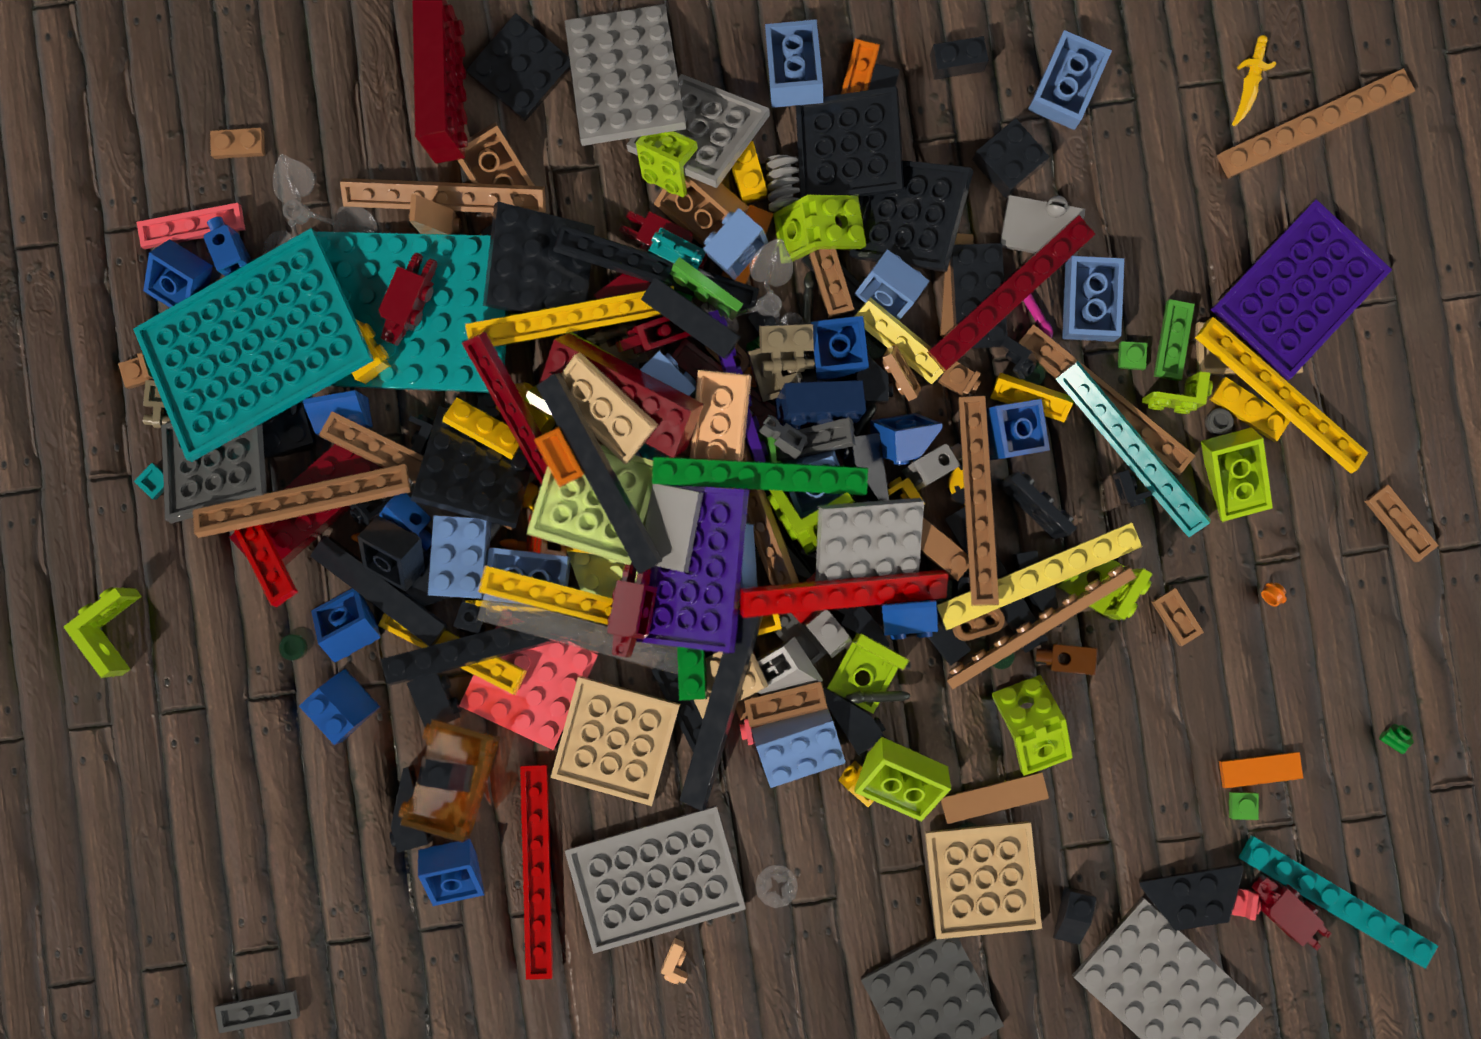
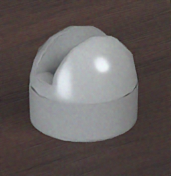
[1046,196,1068,218]

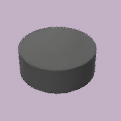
[1205,408,1234,435]

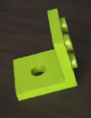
[773,195,866,264]
[767,490,854,555]
[1057,560,1152,620]
[63,587,142,678]
[827,633,909,714]
[992,675,1073,776]

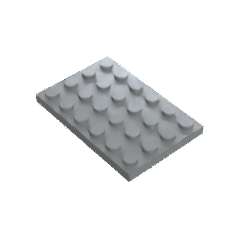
[565,4,686,146]
[565,806,746,954]
[1072,897,1263,1039]

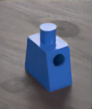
[203,217,252,276]
[379,493,432,551]

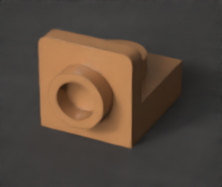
[118,352,154,389]
[938,361,981,397]

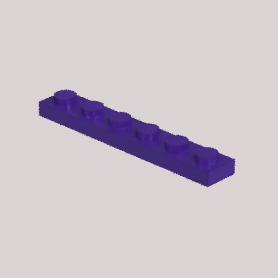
[708,310,768,462]

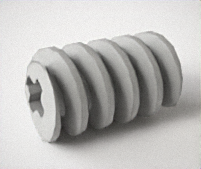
[765,155,800,212]

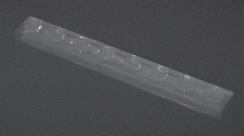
[477,594,678,674]

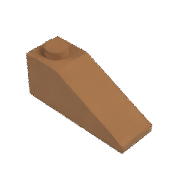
[409,194,461,235]
[921,518,969,581]

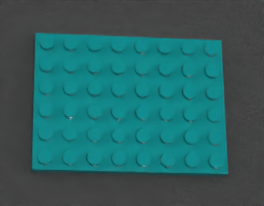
[133,228,374,462]
[316,232,508,393]

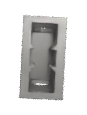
[902,443,962,491]
[803,610,852,658]

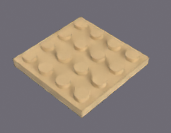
[551,676,680,806]
[925,821,1042,939]

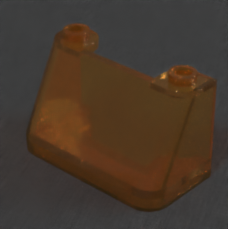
[399,719,500,842]

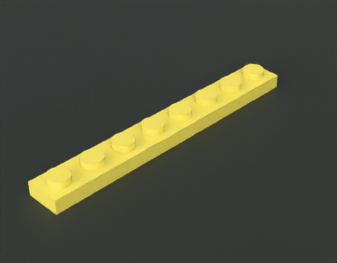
[937,523,1143,630]

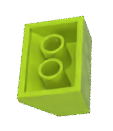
[855,737,951,822]

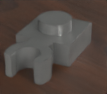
[760,415,808,459]

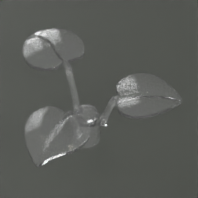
[263,154,378,255]
[700,239,811,356]

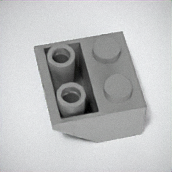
[756,637,823,696]

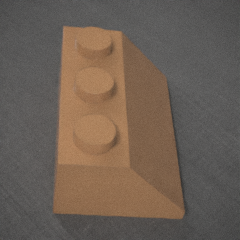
[654,175,749,247]

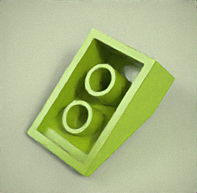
[1201,427,1273,522]

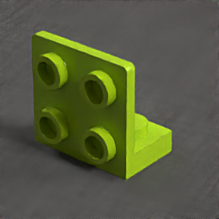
[636,131,698,198]

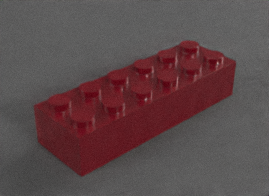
[412,0,468,164]
[539,333,704,458]
[229,444,384,566]

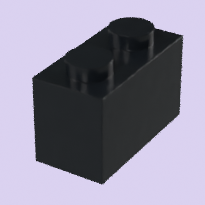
[929,36,989,80]
[407,672,461,732]

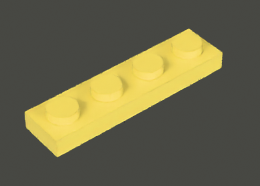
[854,297,943,384]

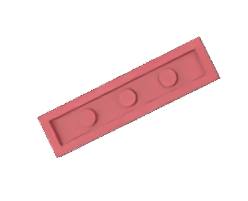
[137,203,245,249]

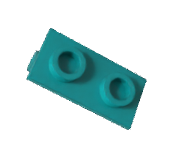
[649,228,706,270]

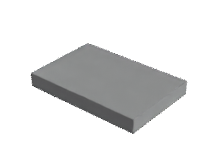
[1000,195,1085,260]
[645,484,703,572]

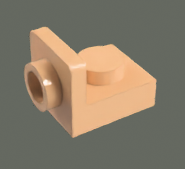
[661,938,688,984]

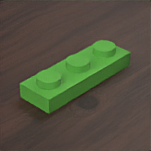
[670,257,743,321]
[1154,299,1195,381]

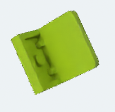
[1142,371,1213,414]

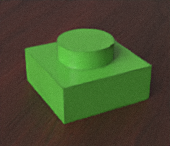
[1118,341,1147,370]
[1229,792,1259,820]

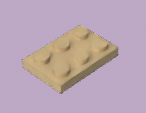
[694,652,769,719]

